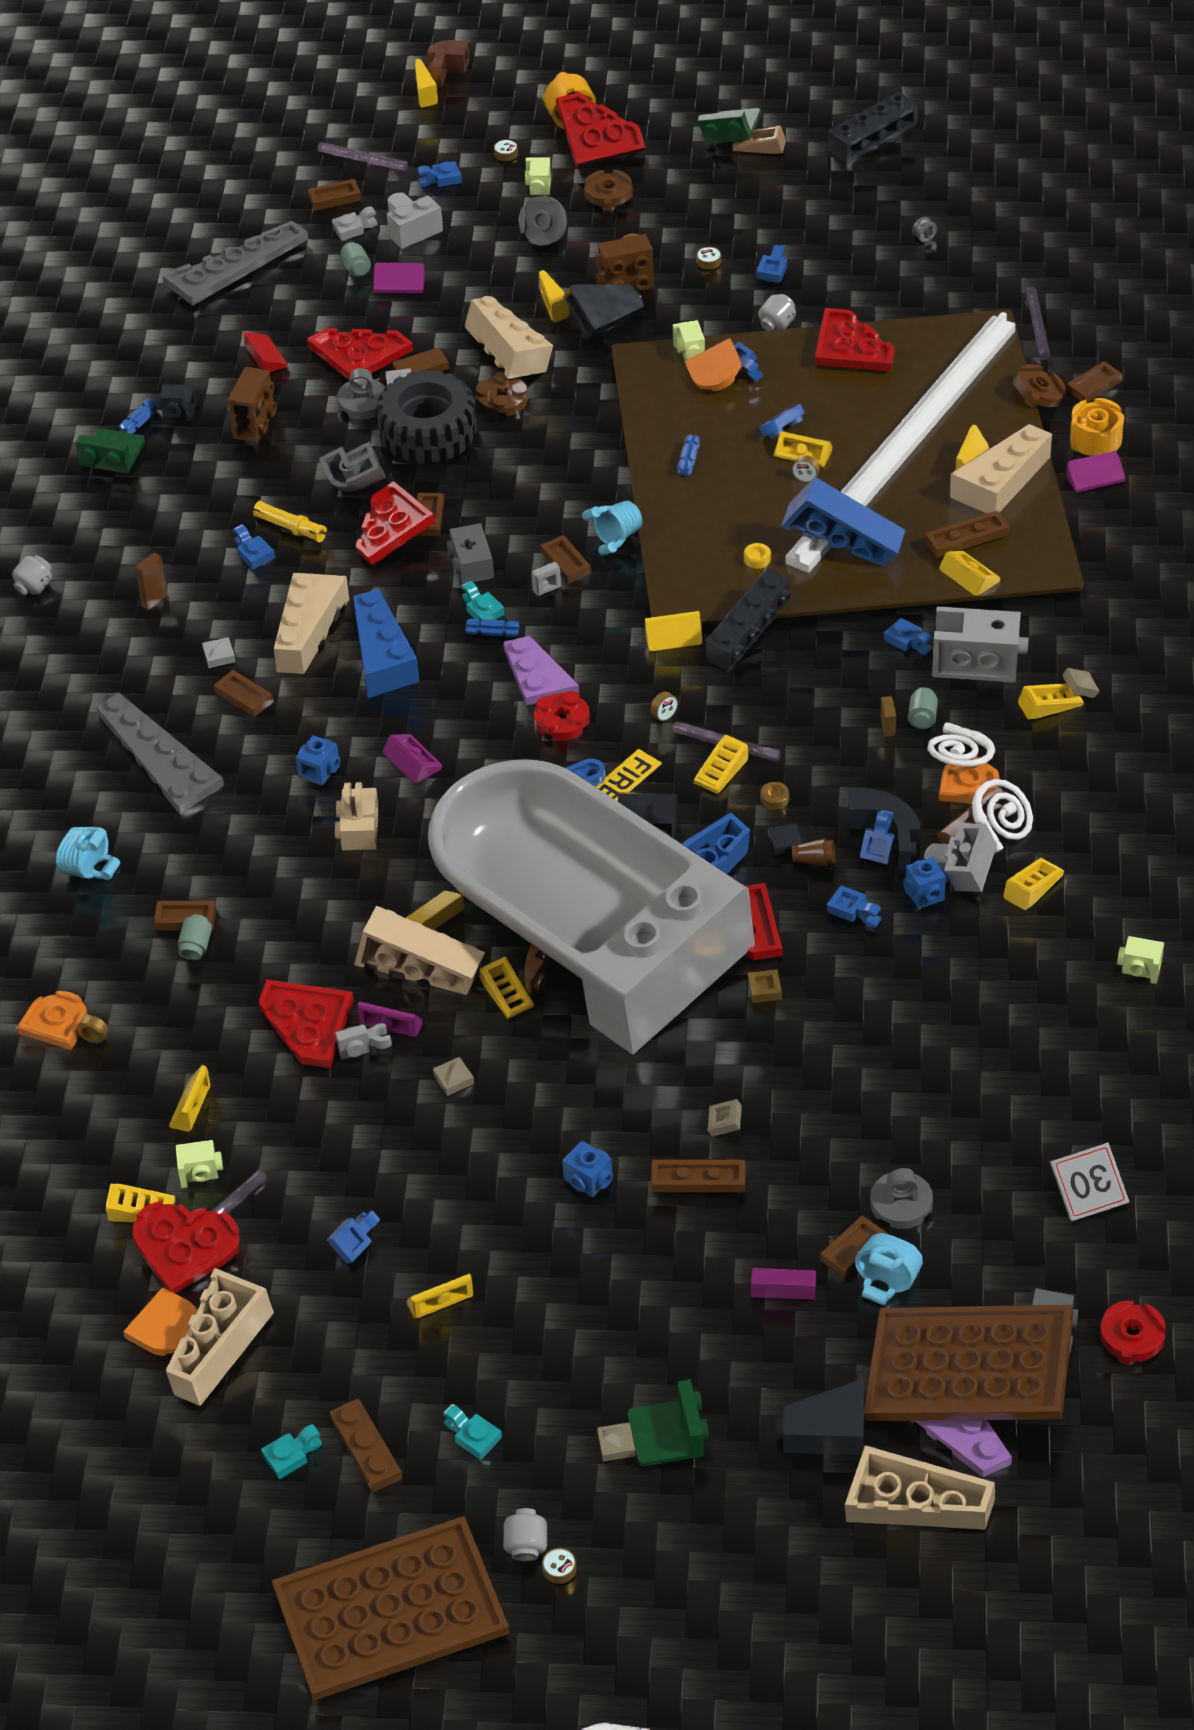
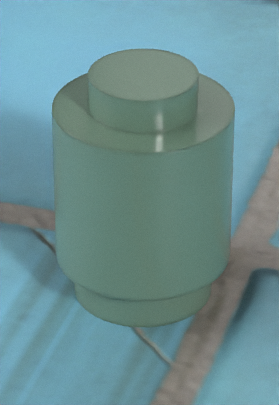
[341,242,371,277]
[908,688,938,729]
[177,914,212,960]

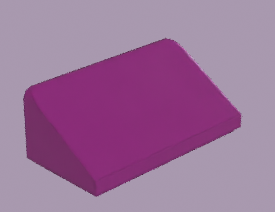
[373,263,425,293]
[1066,451,1125,493]
[383,734,442,783]
[358,1002,423,1037]
[751,1268,816,1300]

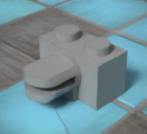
[387,193,443,249]
[924,823,997,892]

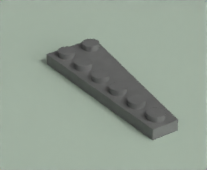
[97,692,224,814]

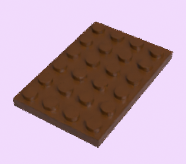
[864,1305,1074,1421]
[272,1516,509,1701]

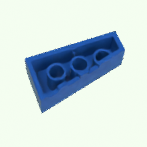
[781,477,905,567]
[353,589,419,698]
[681,813,750,874]

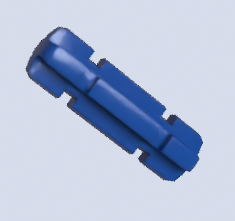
[119,398,157,434]
[677,434,700,477]
[466,619,519,637]

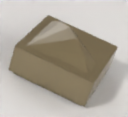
[1062,668,1099,698]
[433,1057,474,1096]
[707,1099,742,1136]
[597,1423,636,1462]

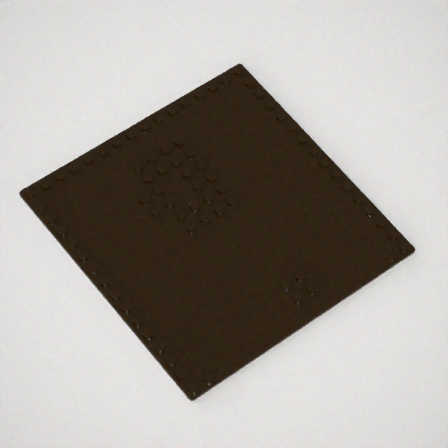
[612,309,1084,625]

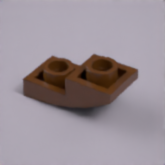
[524,944,551,1000]

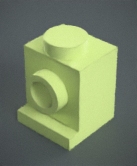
[525,158,551,195]
[673,320,705,361]
[1117,936,1164,984]
[176,1140,223,1188]

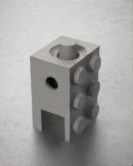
[932,607,1028,682]

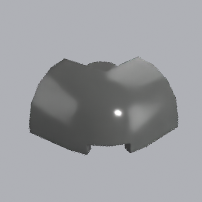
[319,442,386,492]

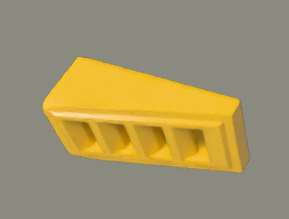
[415,59,438,107]
[539,270,570,322]
[1018,683,1084,719]
[694,735,748,794]
[1004,858,1064,910]
[479,956,534,1019]
[106,1184,175,1223]

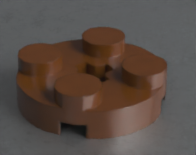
[584,170,633,211]
[1013,364,1065,408]
[476,371,528,416]

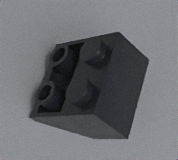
[618,792,677,840]

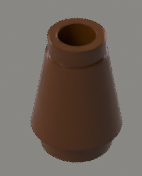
[792,838,835,867]

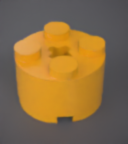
[543,72,596,129]
[1070,398,1124,456]

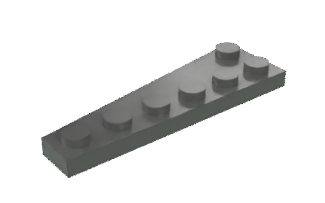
[162,221,308,305]

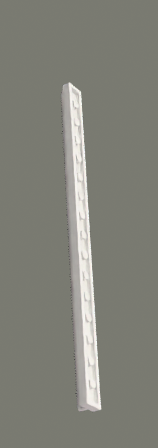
[786,312,1015,573]

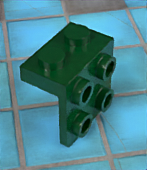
[697,108,761,144]
[75,429,145,474]
[628,1379,709,1466]

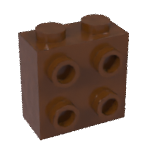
[595,234,654,291]
[228,367,277,443]

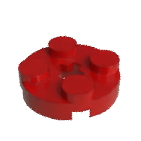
[534,691,590,741]
[1100,1301,1165,1365]

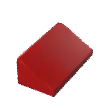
[243,332,288,373]

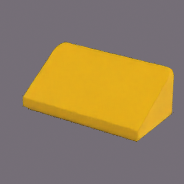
[956,425,989,470]
[773,431,833,468]
[939,551,1000,596]
[645,611,702,651]
[406,891,464,930]
[169,1065,210,1132]
[407,1274,473,1319]

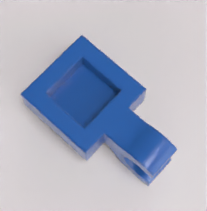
[418,161,462,187]
[756,245,787,283]
[734,341,764,382]
[233,525,275,569]
[884,618,933,656]
[860,809,896,864]
[827,886,881,928]
[327,1210,380,1263]

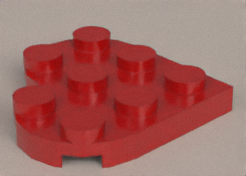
[133,1201,239,1293]

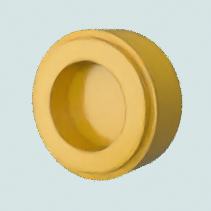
[744,543,771,569]

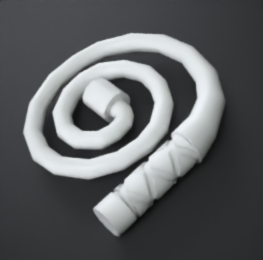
[927,722,995,767]
[972,779,1033,854]

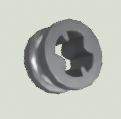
[912,217,937,242]

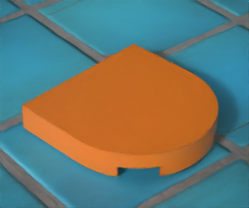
[685,338,742,391]
[938,756,999,804]
[17,991,88,1050]
[123,1287,198,1356]

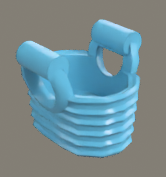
[582,501,642,556]
[56,827,120,880]
[855,1233,923,1305]

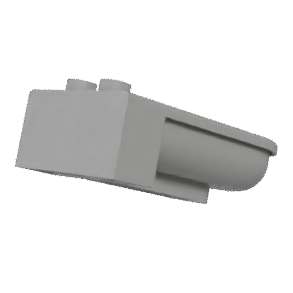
[428,759,755,1055]

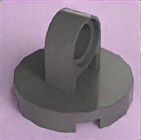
[518,196,567,246]
[337,368,385,419]
[870,1168,933,1229]

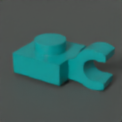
[461,581,504,622]
[443,1404,502,1460]
[261,1424,322,1479]

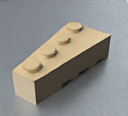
[465,296,553,379]
[950,424,1052,513]
[274,573,349,674]
[355,906,485,995]
[166,1268,274,1406]
[845,1446,995,1529]

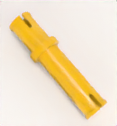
[253,501,327,542]

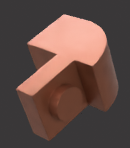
[427,40,469,87]

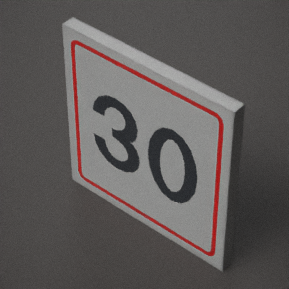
[1050,1143,1129,1221]

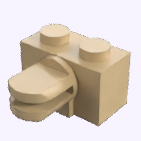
[335,782,378,850]

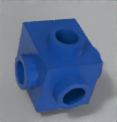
[296,735,340,786]
[903,857,948,909]
[563,1141,613,1197]

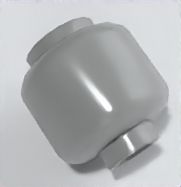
[759,294,796,331]
[12,555,52,595]
[503,1508,547,1561]

